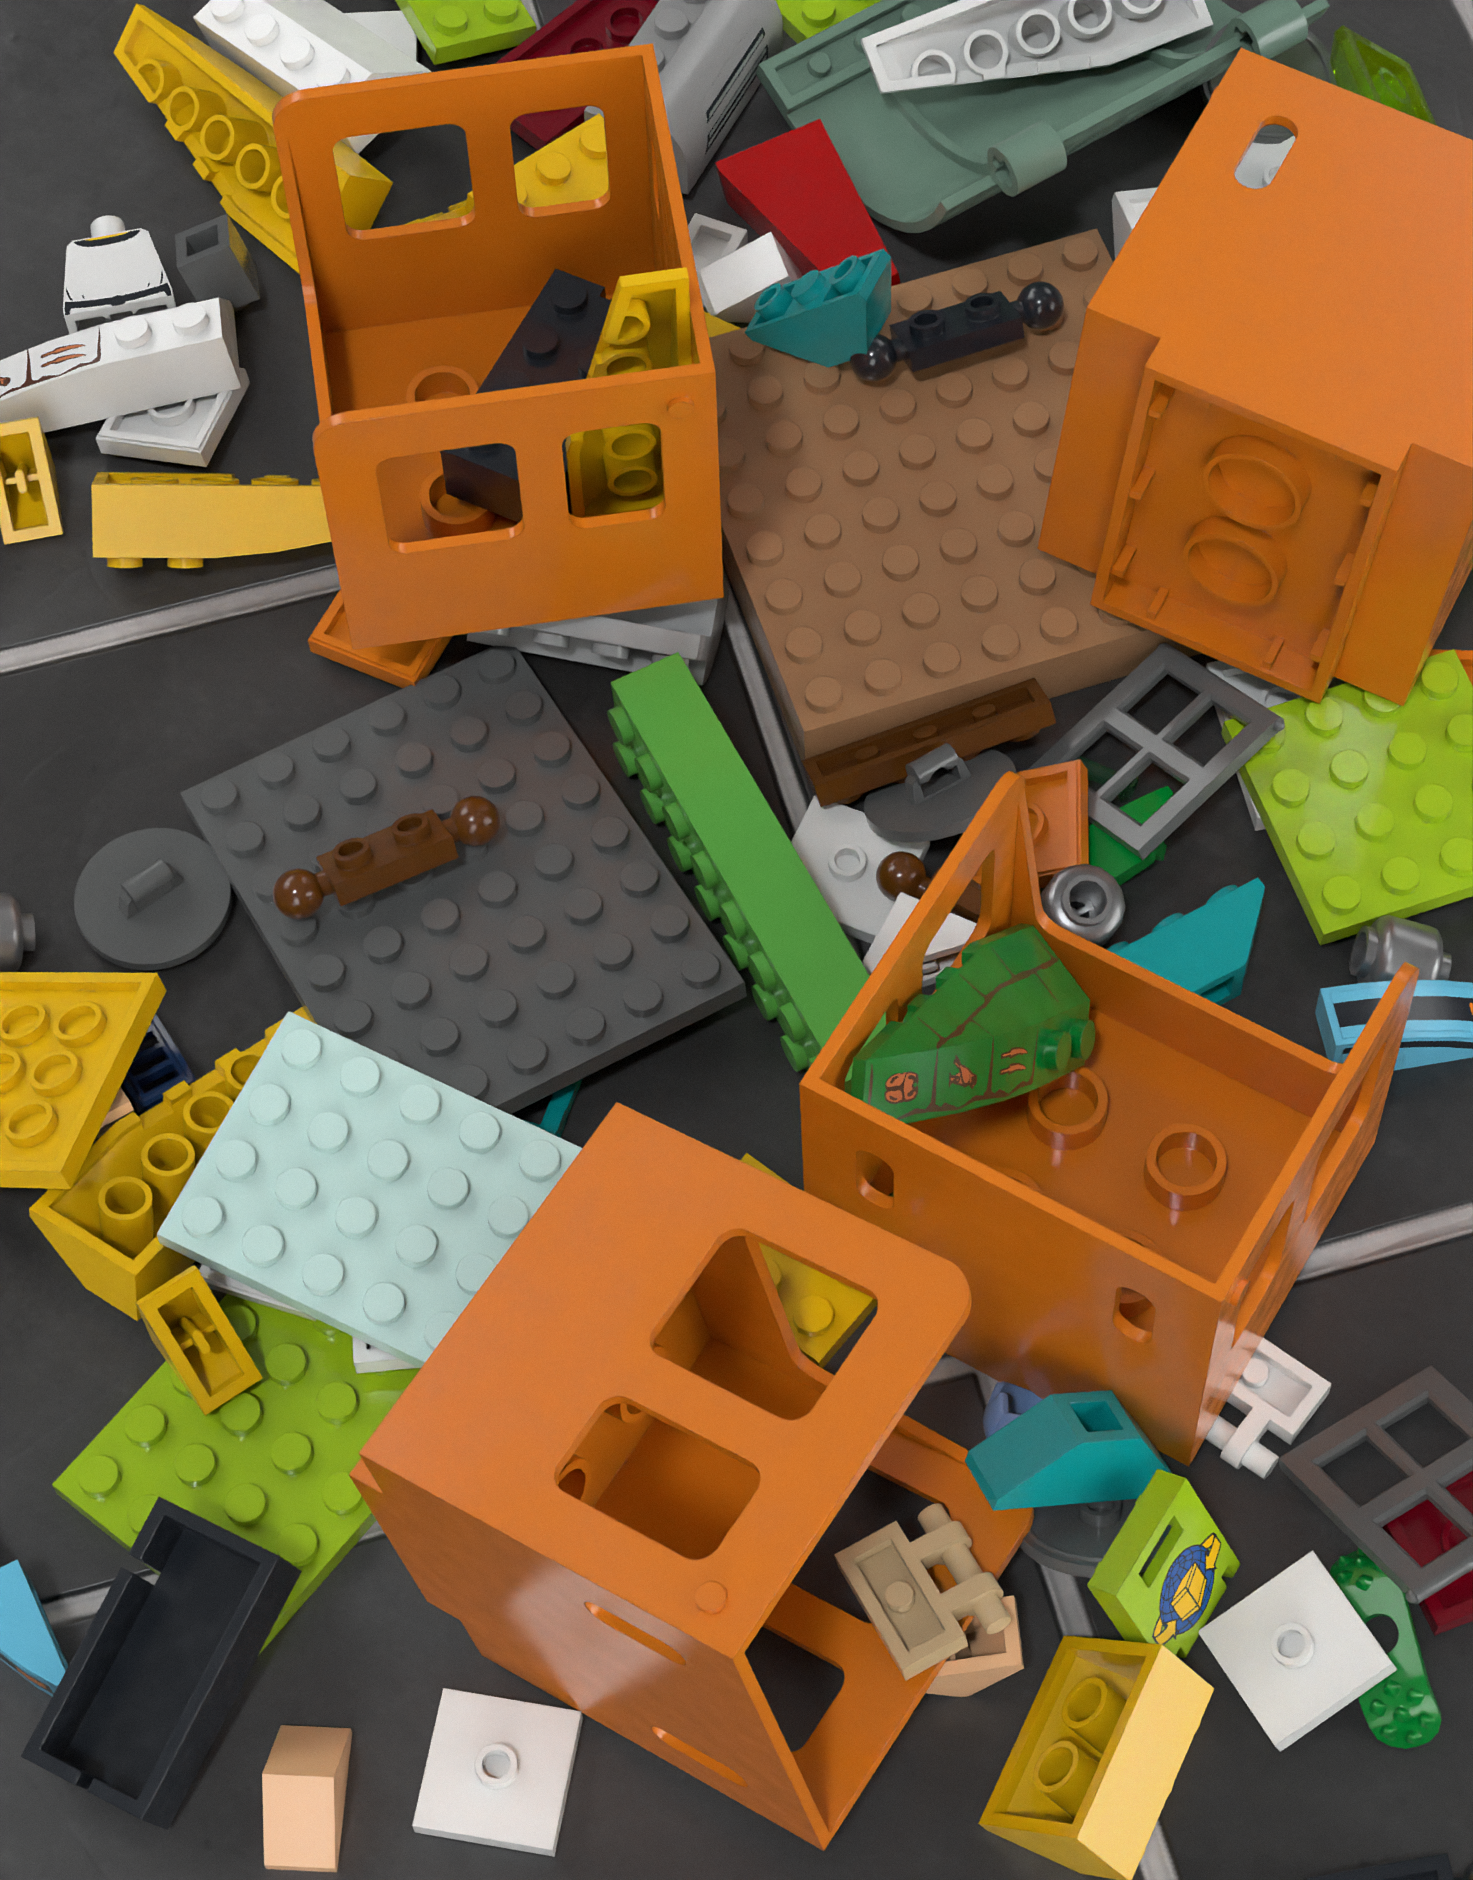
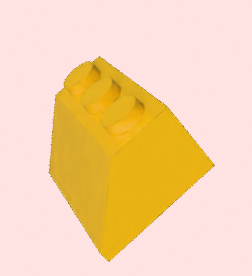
[978,1635,1214,1880]

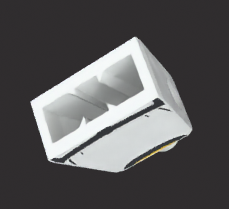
[63,215,176,334]

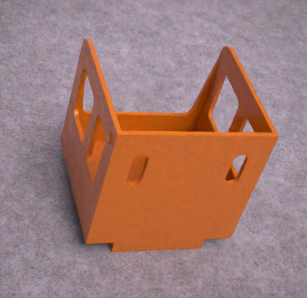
[272,43,724,649]
[1037,48,1473,706]
[799,771,1420,1467]
[349,1102,1034,1851]

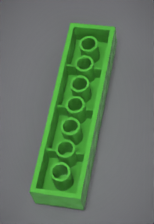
[607,652,886,1094]

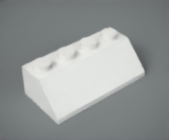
[193,0,431,154]

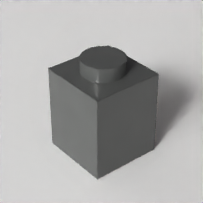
[175,214,260,312]

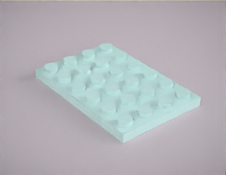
[157,1011,582,1369]

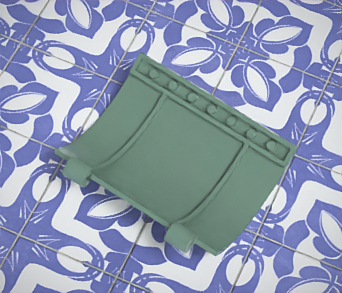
[756,0,1330,233]

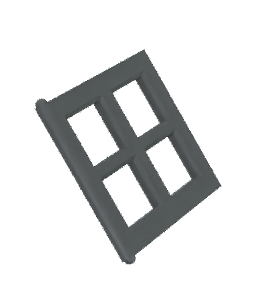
[1028,643,1285,860]
[1279,1365,1473,1604]

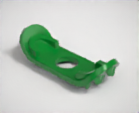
[1330,1547,1442,1749]

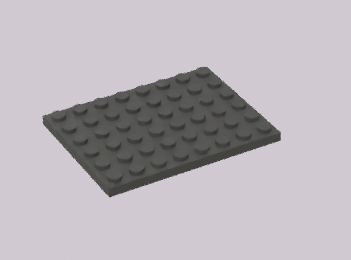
[180,645,747,1114]

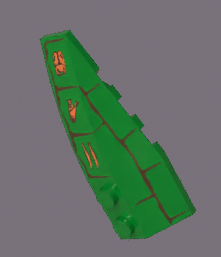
[850,923,1095,1123]

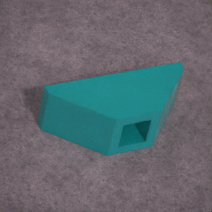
[744,249,891,368]
[1107,877,1265,1005]
[965,1390,1171,1511]

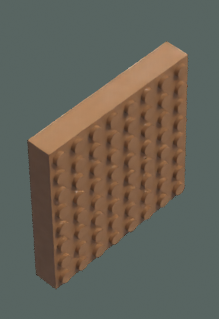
[709,228,1201,761]

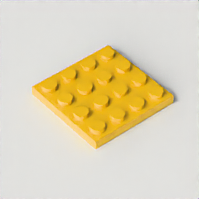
[0,972,167,1189]

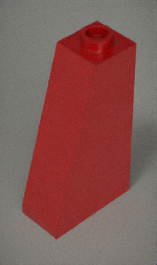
[715,119,901,286]

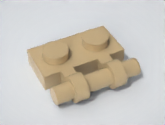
[834,1503,1011,1681]

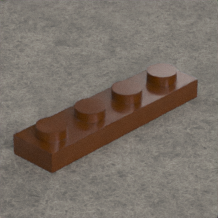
[802,678,1056,807]

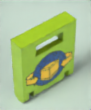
[1087,1469,1240,1658]

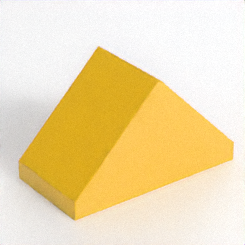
[0,416,64,545]
[135,1265,263,1416]

